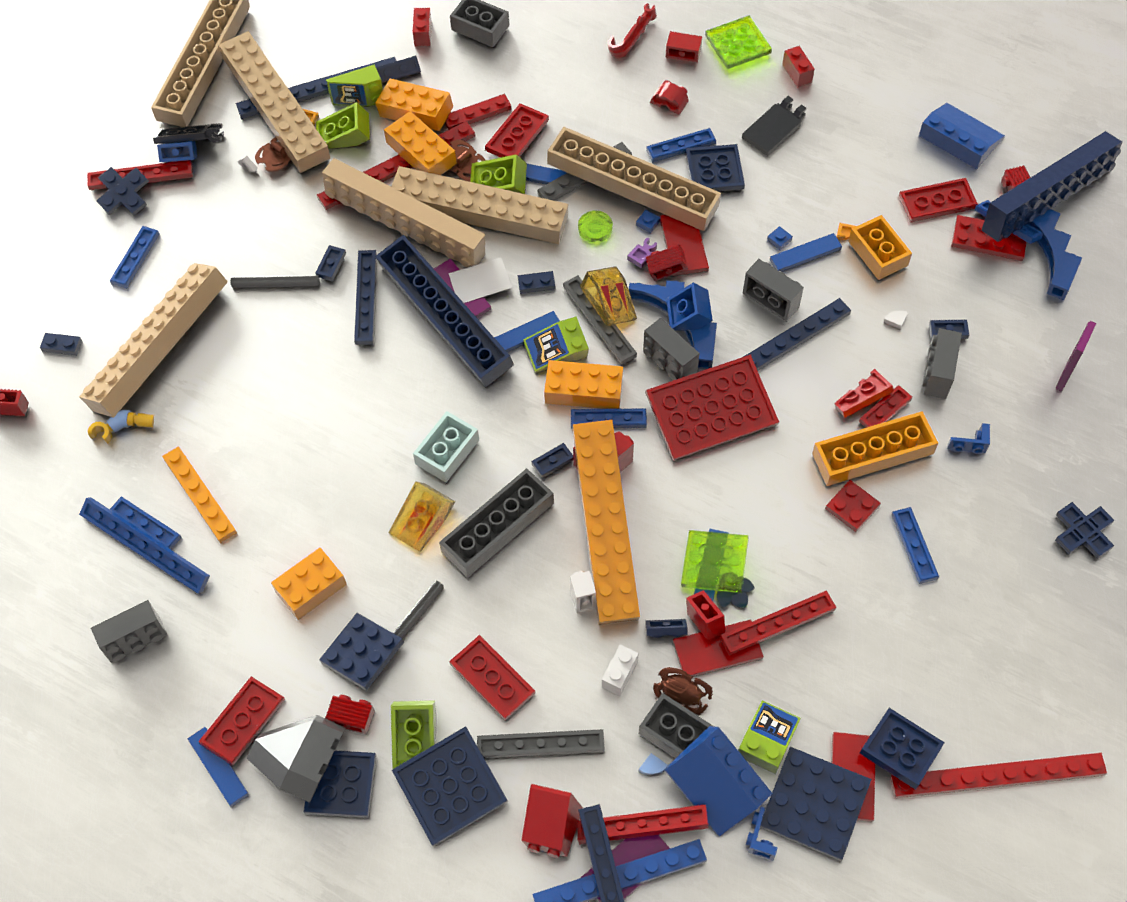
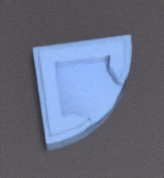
[638,753,668,775]

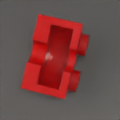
[650,80,689,115]

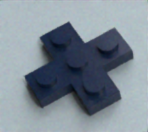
[96,167,149,216]
[1055,502,1114,559]

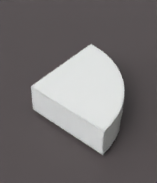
[237,155,258,172]
[884,310,908,329]

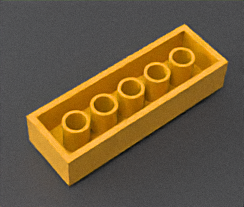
[812,411,938,486]

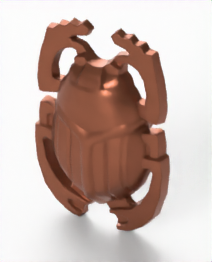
[255,137,291,172]
[449,140,486,182]
[653,667,713,715]

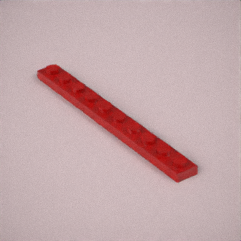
[317,121,475,210]
[890,752,1107,799]

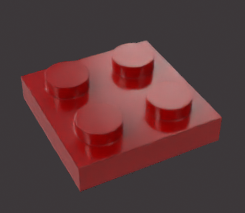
[825,480,881,532]

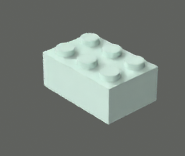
[413,411,479,483]

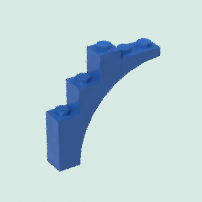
[1027,209,1082,300]
[628,281,717,369]

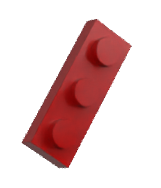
[859,385,912,428]

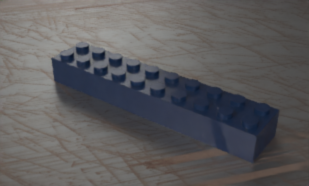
[982,131,1123,242]
[375,235,514,388]

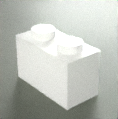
[570,571,596,613]
[602,645,639,696]

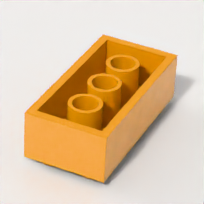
[375,79,454,131]
[384,111,457,175]
[544,360,623,409]

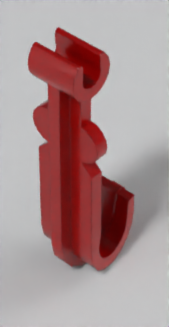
[608,3,657,58]

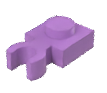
[627,238,657,268]

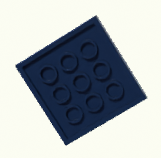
[392,726,508,847]
[760,746,872,862]

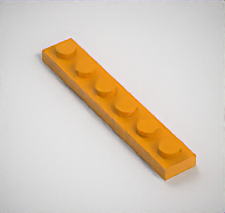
[162,446,237,543]

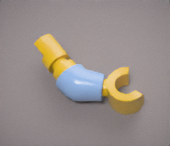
[88,410,154,444]

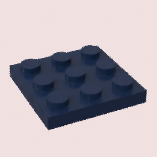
[686,144,745,191]
[319,613,404,691]
[859,708,945,790]
[303,750,376,818]

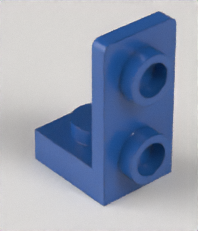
[947,423,990,454]
[746,807,778,861]

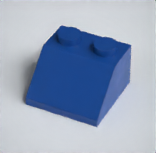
[666,282,713,331]

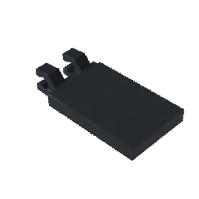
[742,96,806,156]
[153,123,224,144]

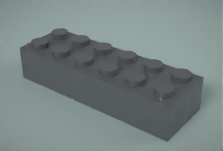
[439,468,554,578]

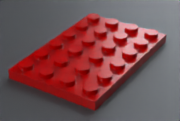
[645,354,779,461]

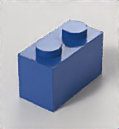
[157,141,198,162]

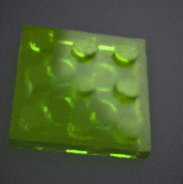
[705,15,772,69]
[681,530,749,593]

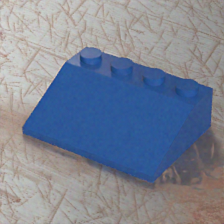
[919,103,1005,169]
[664,726,773,836]

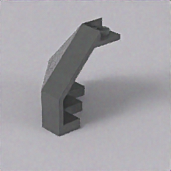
[247,715,346,802]

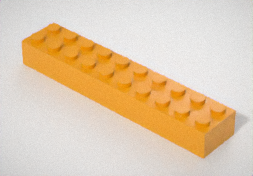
[572,420,640,625]

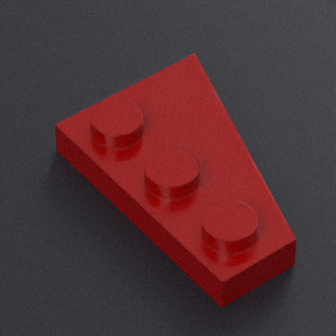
[834,369,894,418]

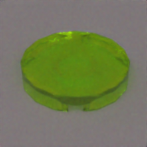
[578,210,613,242]

